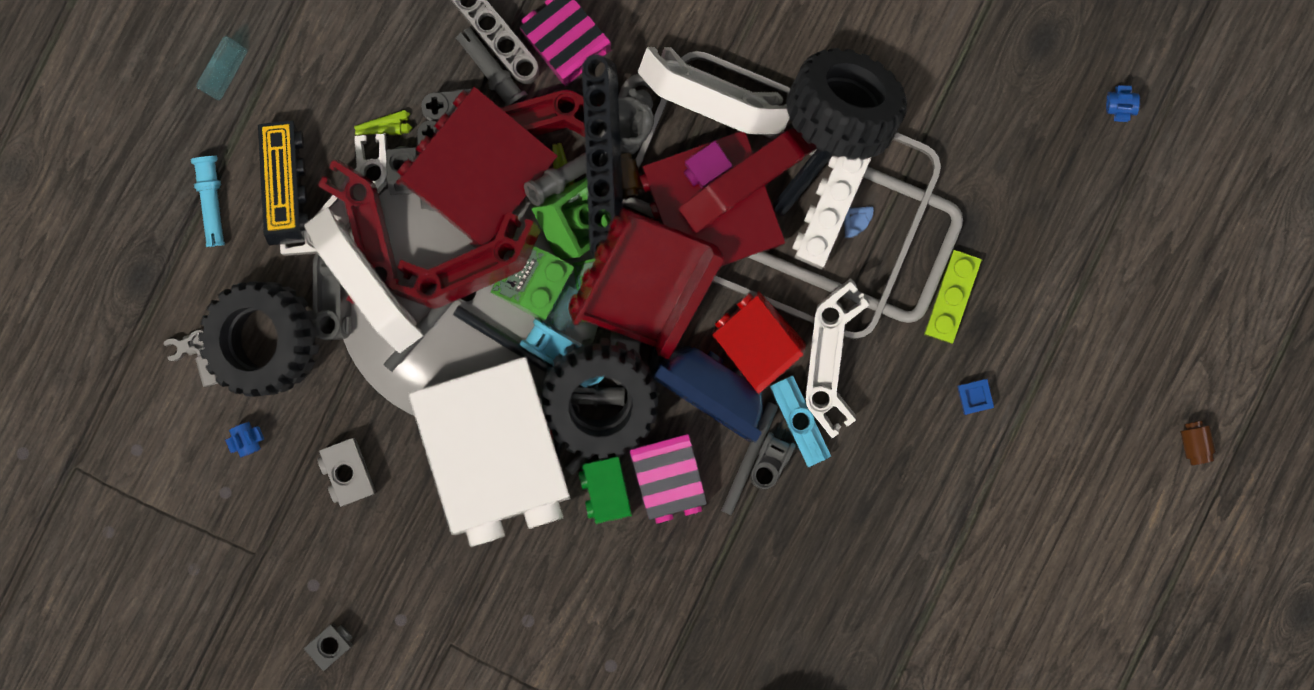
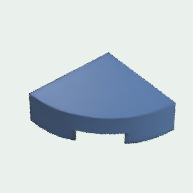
[844,207,873,238]

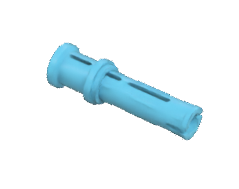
[191,156,225,247]

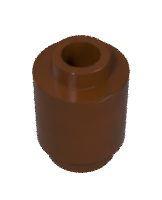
[1180,420,1216,466]

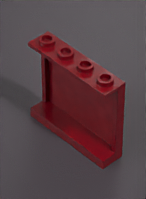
[395,87,557,248]
[640,131,785,267]
[568,209,724,359]

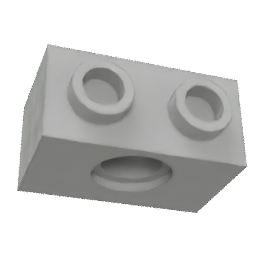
[317,438,377,507]

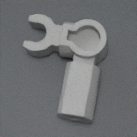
[163,330,218,387]

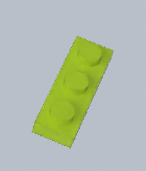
[924,250,982,344]

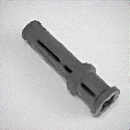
[456,27,528,107]
[524,152,608,206]

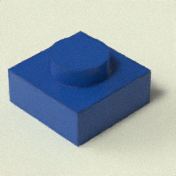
[957,379,994,415]

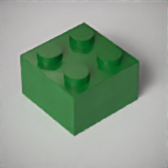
[579,457,632,524]

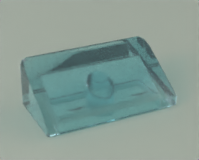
[196,36,247,101]

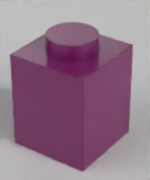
[684,141,732,189]

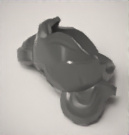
[603,88,654,155]

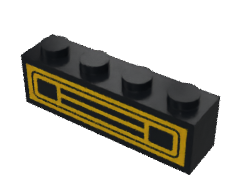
[258,120,309,246]

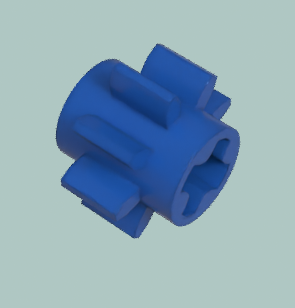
[1106,85,1140,122]
[225,422,264,458]

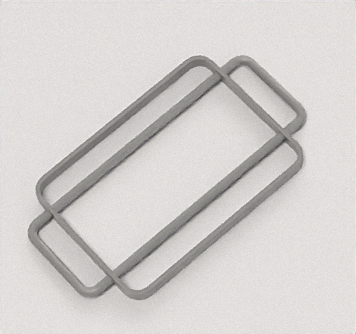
[586,51,963,339]

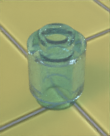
[548,285,578,332]

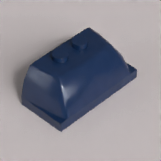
[651,346,763,442]

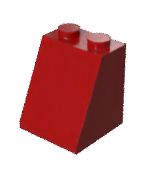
[713,291,807,394]

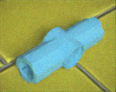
[769,376,831,467]

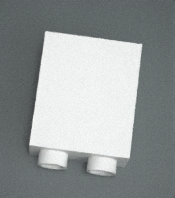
[409,357,571,547]

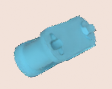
[520,318,604,388]

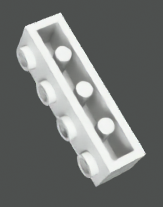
[792,156,871,270]

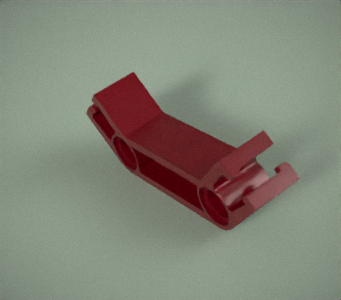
[501,90,600,137]
[678,127,817,233]
[318,160,398,304]
[389,212,541,309]

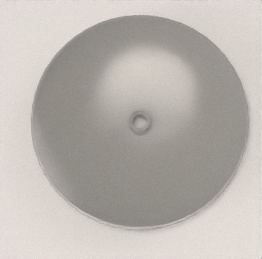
[343,188,598,416]

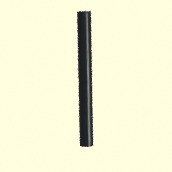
[453,305,553,372]

